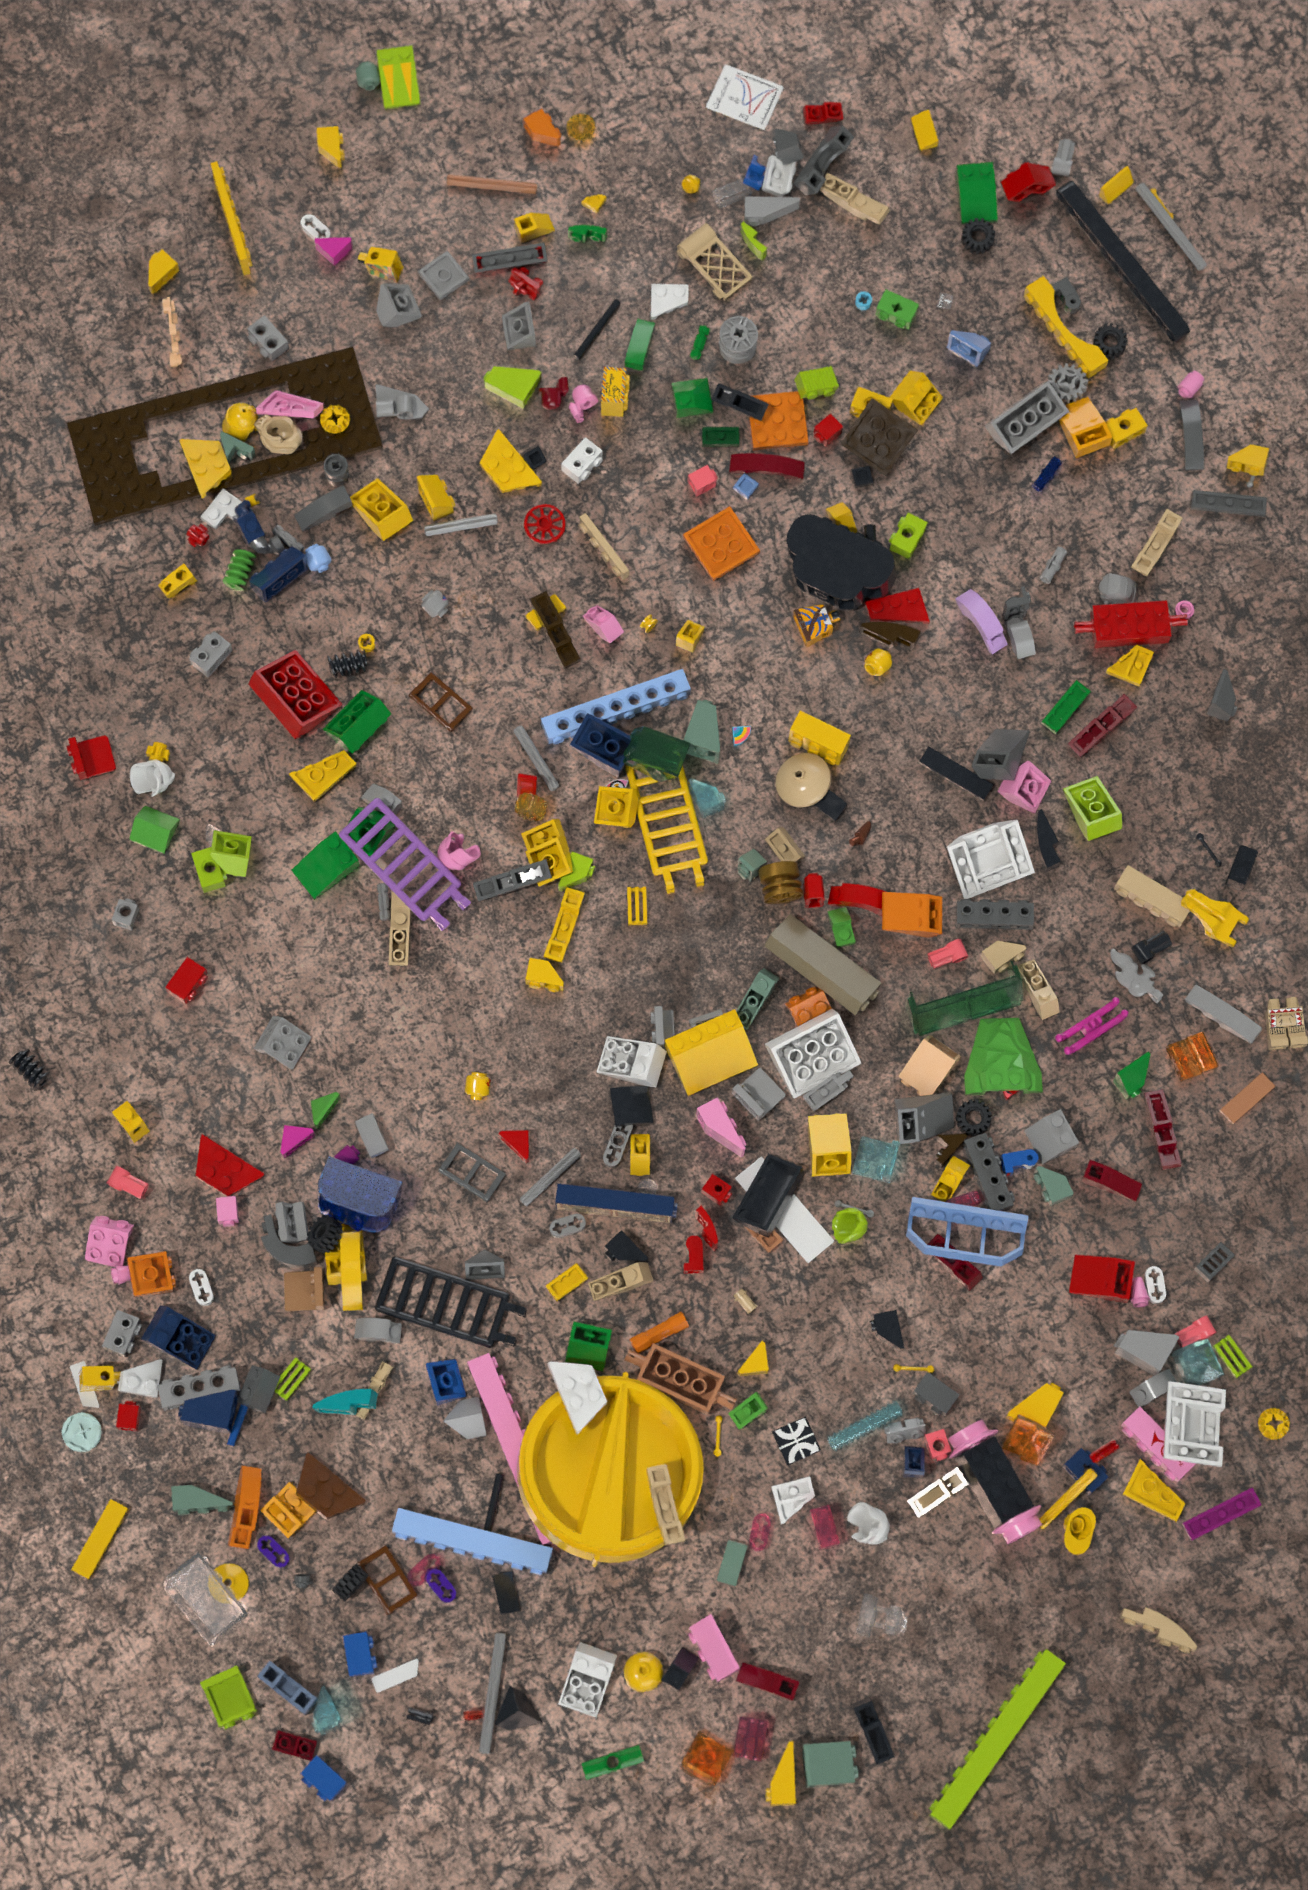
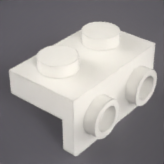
[762,155,796,197]

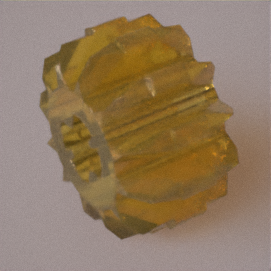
[514,792,547,822]

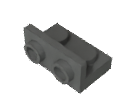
[1002,586,1031,622]

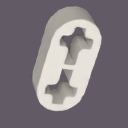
[301,214,331,241]
[1144,1266,1166,1304]
[189,1269,214,1306]

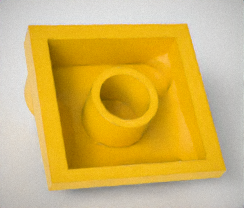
[594,786,638,828]

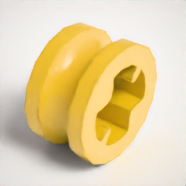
[640,614,658,633]
[358,634,375,653]

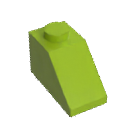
[558,852,595,892]

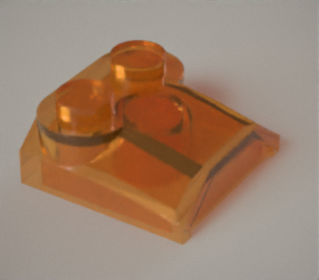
[679,1731,734,1786]

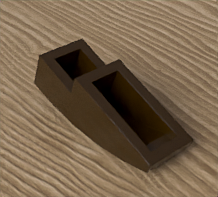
[859,622,921,650]

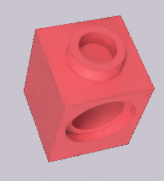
[688,465,718,497]
[924,1429,951,1461]

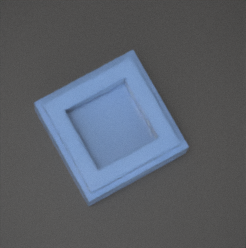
[733,473,759,499]

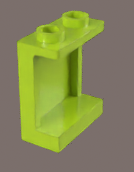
[200,1665,257,1730]

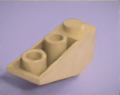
[1017,959,1060,1020]
[588,1262,654,1301]

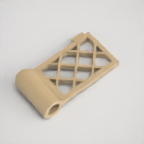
[677,223,753,301]

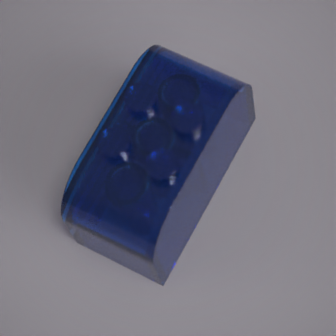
[317,1156,402,1233]

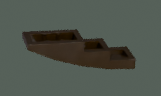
[529,591,581,669]

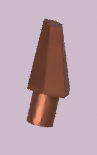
[849,821,871,846]

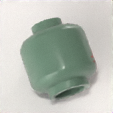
[355,61,380,90]

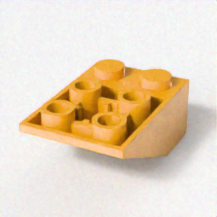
[1058,397,1112,458]

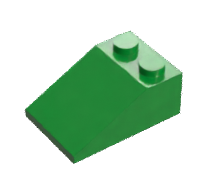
[955,162,998,225]
[291,831,360,900]

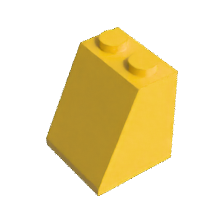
[808,1113,851,1177]

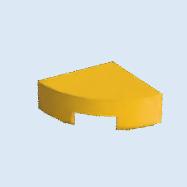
[581,194,606,213]

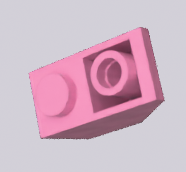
[583,605,624,643]

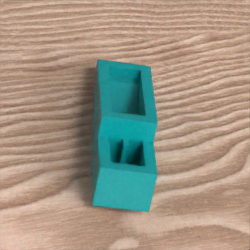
[312,1389,378,1415]

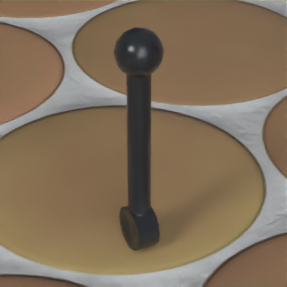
[1196,833,1222,867]

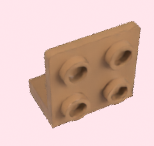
[284,1267,325,1312]

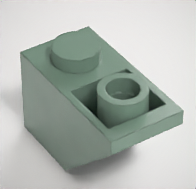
[737,849,767,882]
[1033,1166,1074,1207]

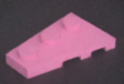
[256,390,324,418]

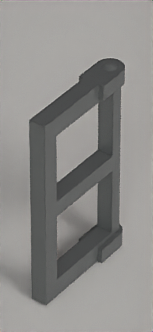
[438,1143,506,1203]

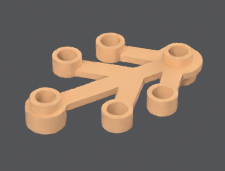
[163,297,182,367]

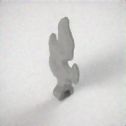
[1110,949,1163,1003]

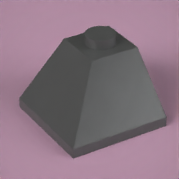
[1207,669,1238,722]

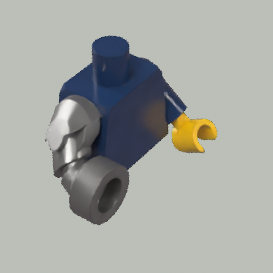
[232,494,285,555]

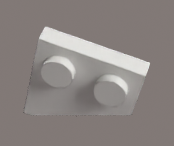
[651,284,688,320]
[118,1359,163,1398]

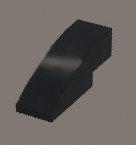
[711,383,769,421]
[1035,809,1061,873]
[851,1697,895,1765]

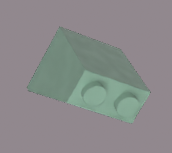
[682,700,720,764]
[802,1741,858,1788]

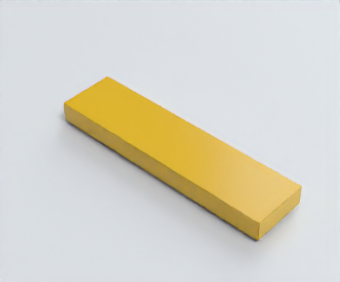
[71,1499,128,1579]

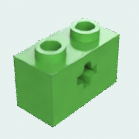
[875,289,919,330]

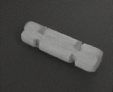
[272,525,304,552]
[377,883,390,921]

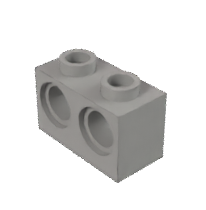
[247,315,289,361]

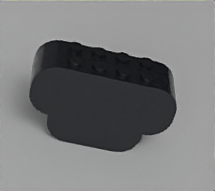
[786,514,897,611]

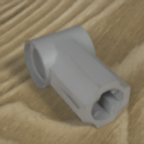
[1051,139,1075,177]

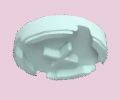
[62,1412,102,1453]

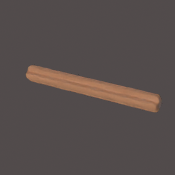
[447,174,537,194]

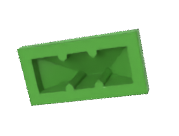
[311,1092,341,1129]

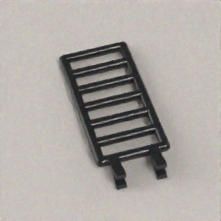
[375,1256,527,1348]

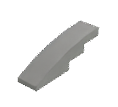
[1185,985,1262,1044]

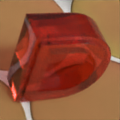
[462,1710,484,1721]

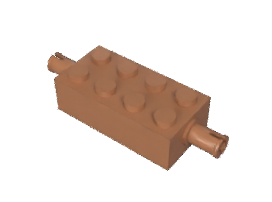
[624,1343,737,1415]

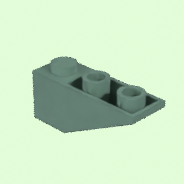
[736,968,780,1030]
[171,1485,234,1516]

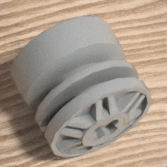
[719,316,758,364]

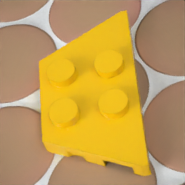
[480,429,542,493]
[179,439,232,498]

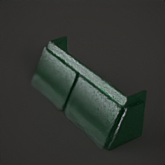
[905,961,1024,1036]

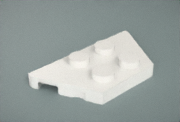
[548,1362,607,1434]

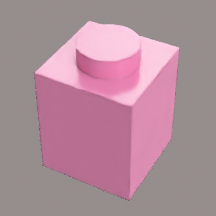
[216,1196,239,1227]

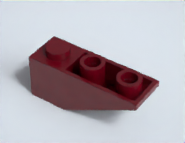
[1081,1160,1142,1202]
[736,1662,800,1702]

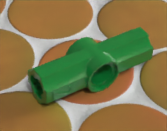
[581,1745,644,1780]

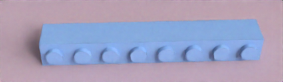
[392,1508,553,1575]

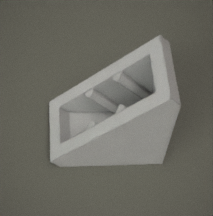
[443,1397,487,1440]

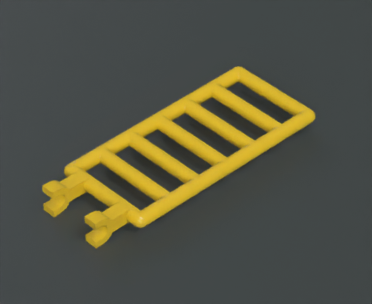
[625,752,708,894]

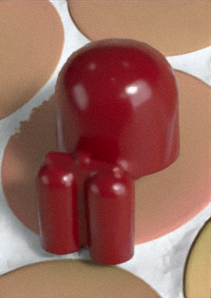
[539,377,569,410]

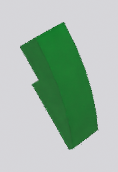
[625,319,655,371]

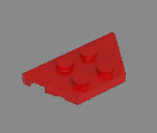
[195,1134,265,1197]

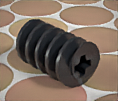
[327,650,368,678]
[8,1049,50,1091]

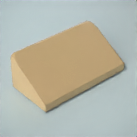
[765,827,805,862]

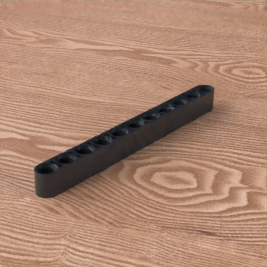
[1055,180,1190,343]

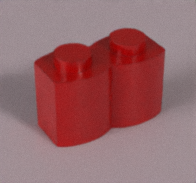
[803,873,825,909]

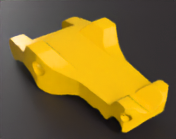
[1181,889,1249,947]

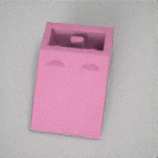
[696,1097,746,1157]

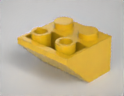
[889,370,943,425]

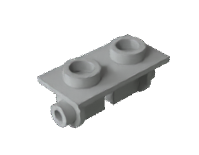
[884,1417,926,1444]

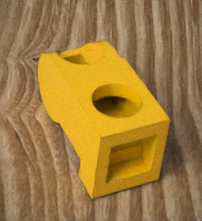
[158,563,197,598]

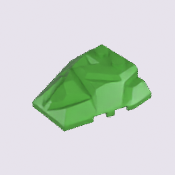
[964,1018,1043,1096]

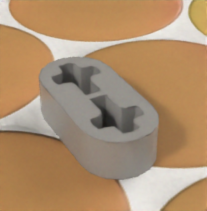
[550,1214,586,1238]

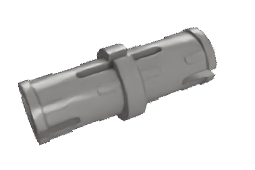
[1039,547,1068,584]

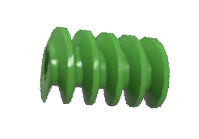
[222,549,257,591]

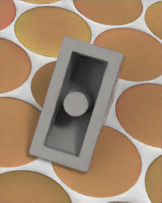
[361,783,403,815]

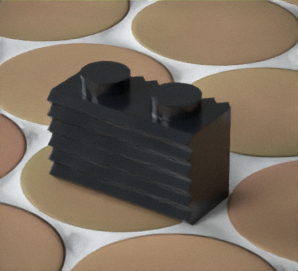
[1225,845,1258,891]

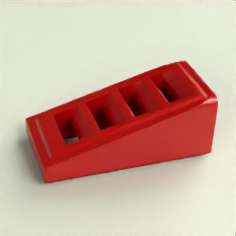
[517,773,538,801]

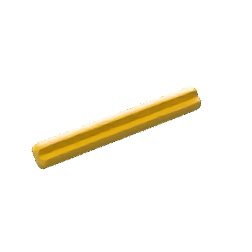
[1039,1468,1097,1529]

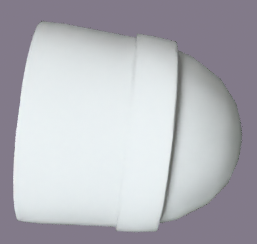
[130,759,175,797]
[847,1502,890,1545]

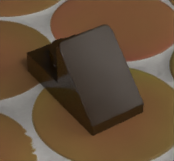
[935,1134,967,1169]

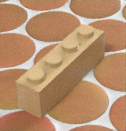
[1114,865,1190,928]

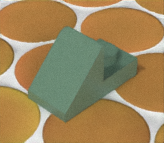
[220,431,256,464]

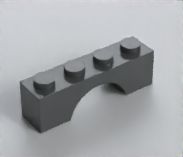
[793,125,854,195]

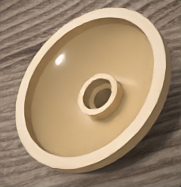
[776,753,831,807]

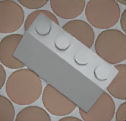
[984,381,1069,454]

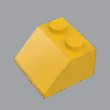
[416,475,455,522]

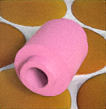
[1177,371,1204,398]

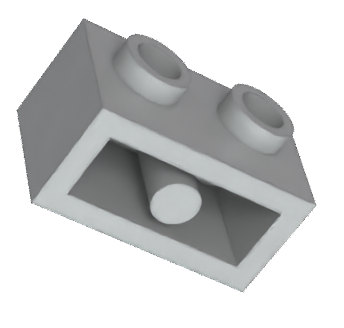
[189,631,233,678]
[102,1310,142,1358]

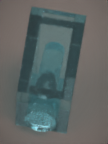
[688,778,726,819]

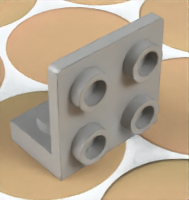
[254,1016,311,1069]
[732,1068,786,1121]

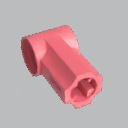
[927,939,969,970]
[107,1166,149,1199]
[1174,1315,1217,1349]

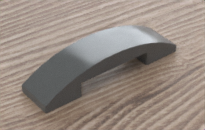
[1179,400,1204,471]

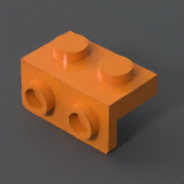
[785,987,831,1027]

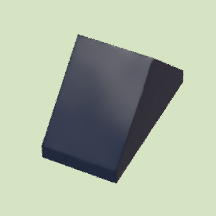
[902,1446,925,1479]

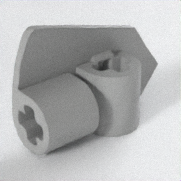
[376,384,429,420]

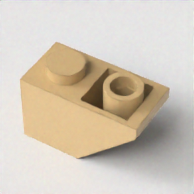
[981,941,1027,974]

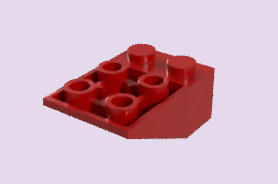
[1069,1255,1135,1304]

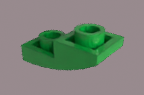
[568,225,607,243]

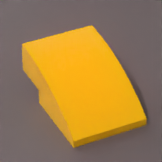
[521,819,573,887]
[325,1219,367,1285]

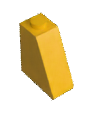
[1005,1383,1064,1436]

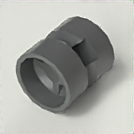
[324,454,349,486]

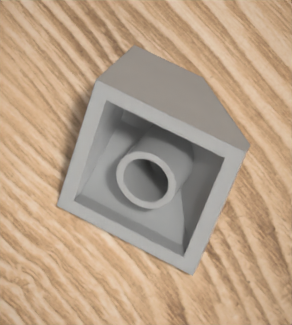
[376,283,422,327]

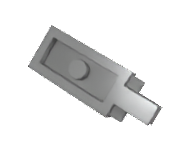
[802,1070,853,1112]

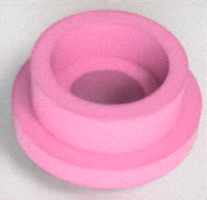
[1175,601,1194,619]

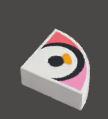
[605,779,629,788]

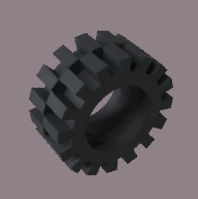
[961,218,995,254]
[1093,323,1128,360]
[956,1099,992,1137]
[306,1215,343,1253]
[332,1564,369,1602]

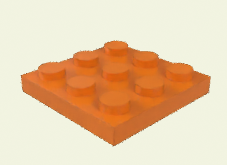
[749,391,809,451]
[683,506,760,581]

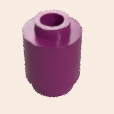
[331,1145,360,1173]

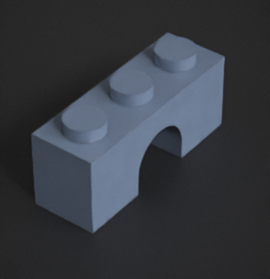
[257,1661,318,1716]

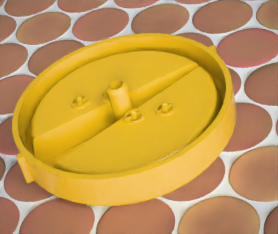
[517,1372,703,1567]

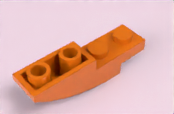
[228,1465,261,1549]

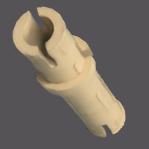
[356,1362,393,1420]

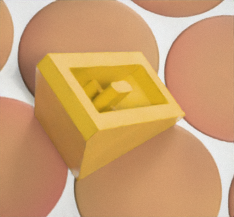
[826,502,858,534]
[676,620,705,653]
[737,1341,769,1377]

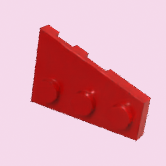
[865,587,930,624]

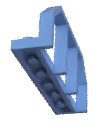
[906,1197,1028,1267]

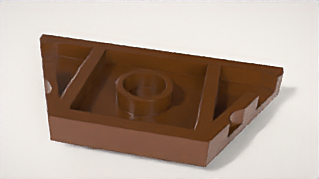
[295,1452,366,1520]

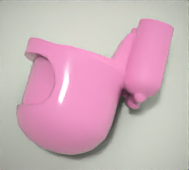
[569,385,598,423]

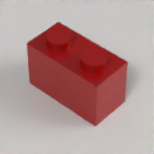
[165,957,208,1004]

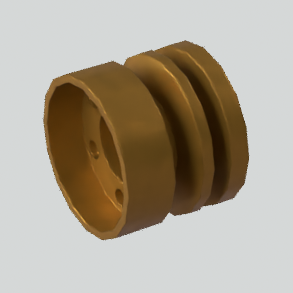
[758,861,804,904]

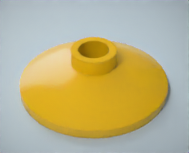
[209,1563,249,1604]

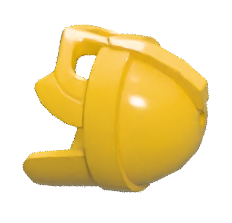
[222,403,258,442]

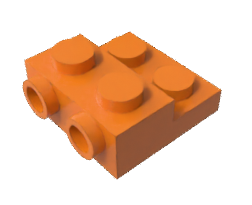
[127,1251,176,1297]

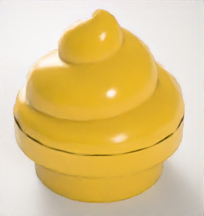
[682,175,700,193]

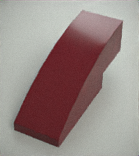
[927,1234,983,1291]

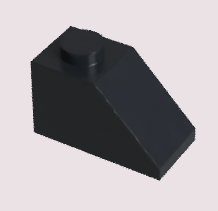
[604,1230,648,1264]
[870,1310,904,1352]
[661,1647,699,1692]

